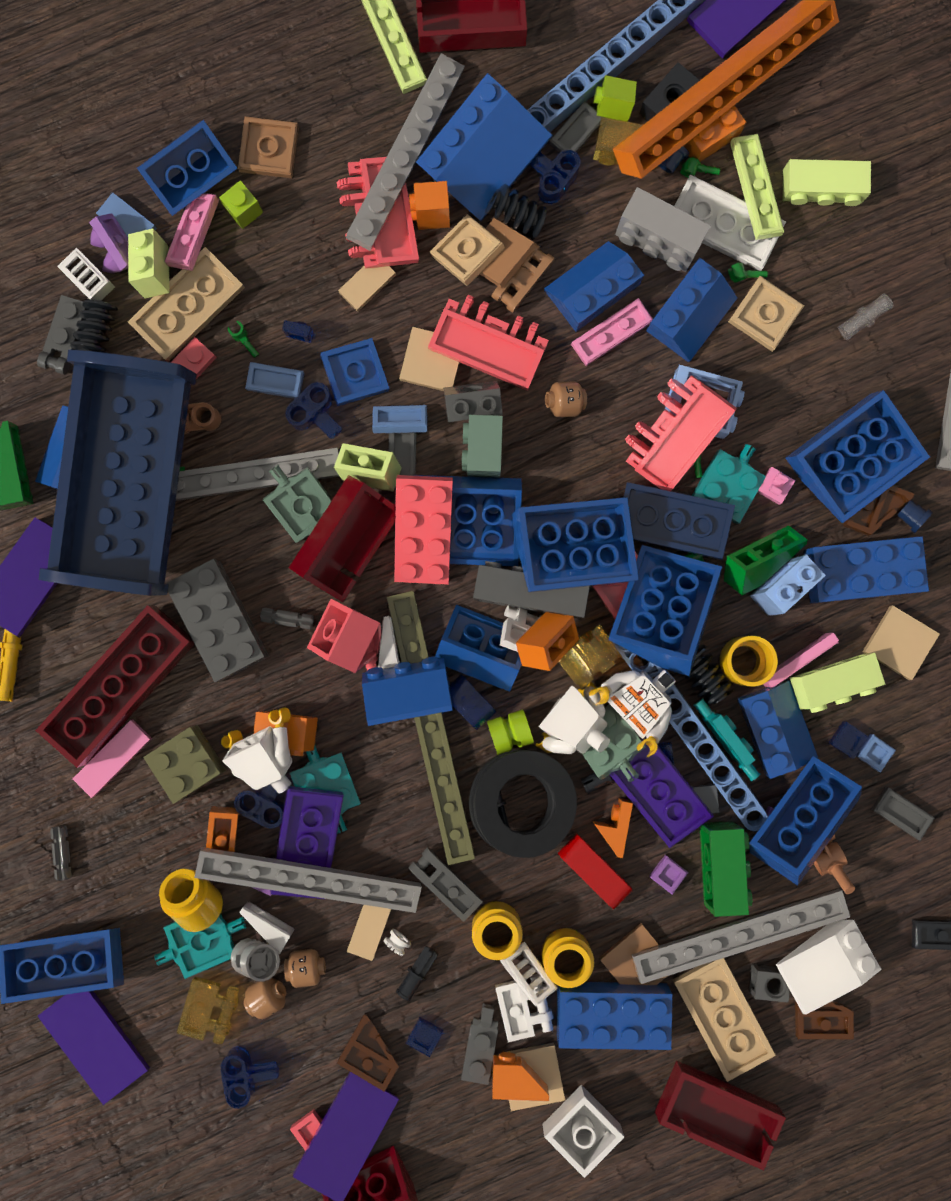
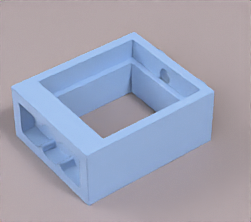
[665,365,745,439]
[750,555,826,616]

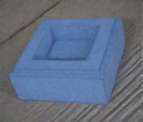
[855,734,896,773]

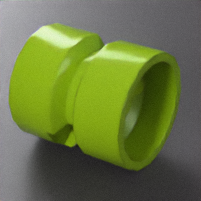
[487,709,534,755]

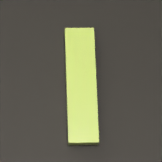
[361,0,427,94]
[730,134,784,240]

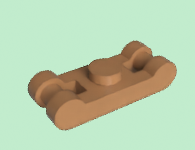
[491,242,555,313]

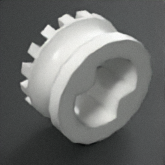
[384,929,411,956]

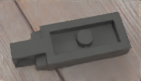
[461,1003,498,1085]

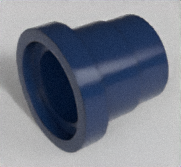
[658,146,689,174]
[897,500,933,533]

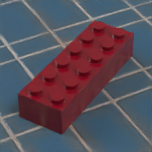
[35,605,195,768]

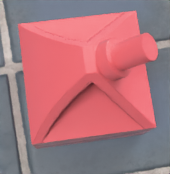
[307,599,381,673]

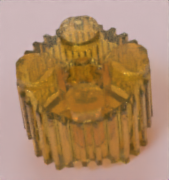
[559,625,621,688]

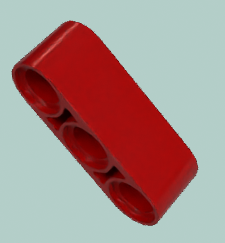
[558,833,633,909]

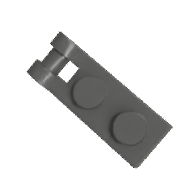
[37,295,87,375]
[408,847,483,922]

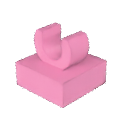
[758,467,795,505]

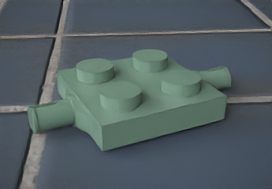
[263,465,332,543]
[582,704,646,782]

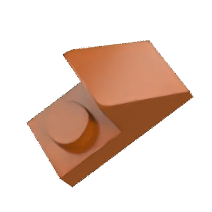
[593,798,633,858]

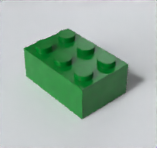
[700,821,753,917]

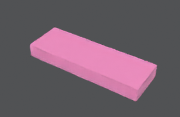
[165,193,219,271]
[571,298,653,366]
[763,633,839,688]
[73,720,152,798]

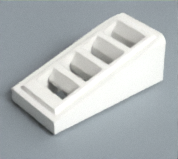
[58,248,115,301]
[378,616,400,669]
[240,902,294,954]
[500,942,558,1006]

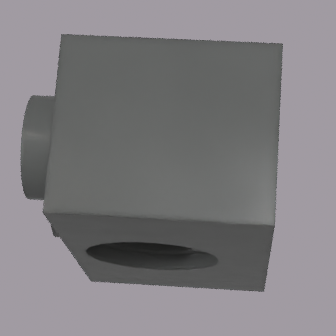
[443,381,503,422]

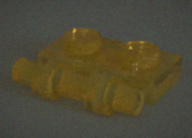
[177,976,239,1044]

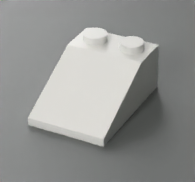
[776,920,881,1014]

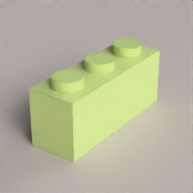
[783,159,871,206]
[790,653,885,713]

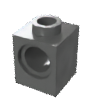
[749,964,792,1003]

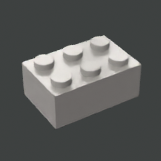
[615,187,711,272]

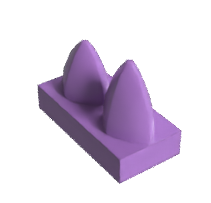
[89,213,128,273]

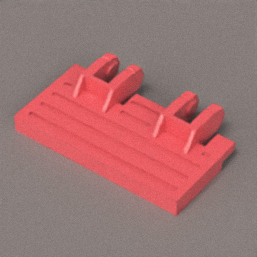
[337,157,419,269]
[428,294,549,391]
[625,375,736,491]

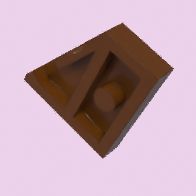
[843,485,914,536]
[795,1000,854,1040]
[337,1013,399,1092]

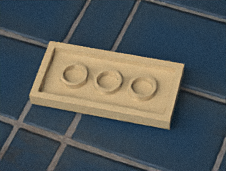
[128,247,245,362]
[673,958,776,1082]

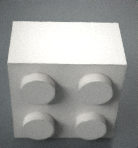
[542,1085,624,1178]

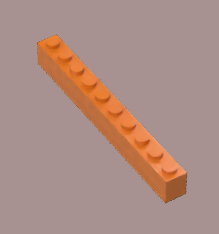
[613,0,839,179]

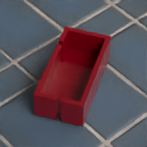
[416,0,527,53]
[289,475,396,602]
[655,1060,786,1171]

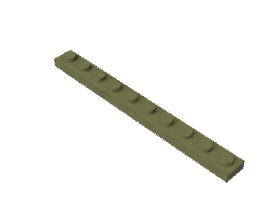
[387,591,475,865]

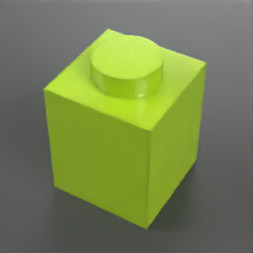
[594,75,637,122]
[219,180,263,229]

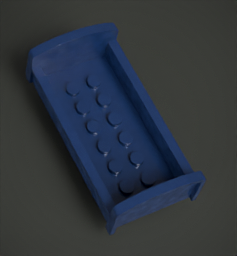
[38,350,197,596]

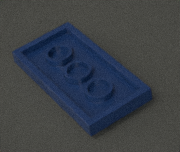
[623,482,735,560]

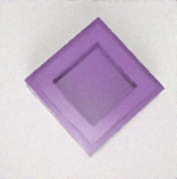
[649,855,688,894]

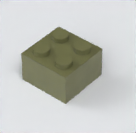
[143,725,227,804]

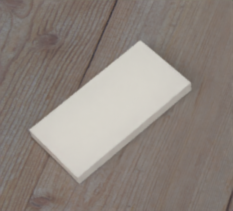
[675,175,786,271]

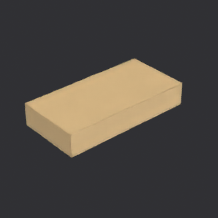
[338,266,396,312]
[347,905,391,961]

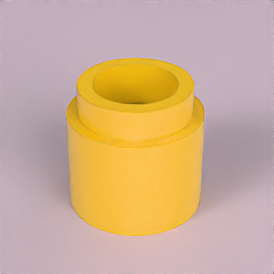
[720,636,778,686]
[159,869,223,932]
[472,901,523,960]
[541,928,594,988]

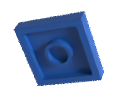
[320,338,389,406]

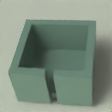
[462,415,503,478]

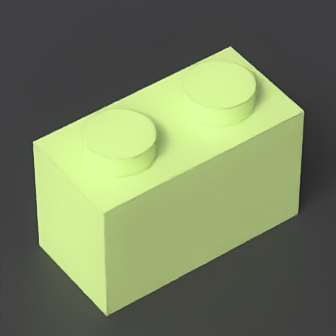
[128,228,170,298]
[334,443,401,492]

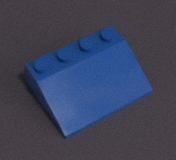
[416,73,553,222]
[786,390,930,523]
[413,475,522,566]
[512,498,639,592]
[609,545,722,676]

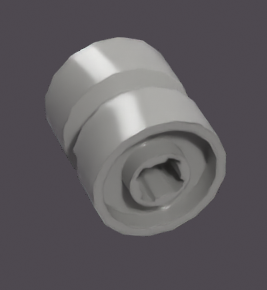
[231,938,280,982]

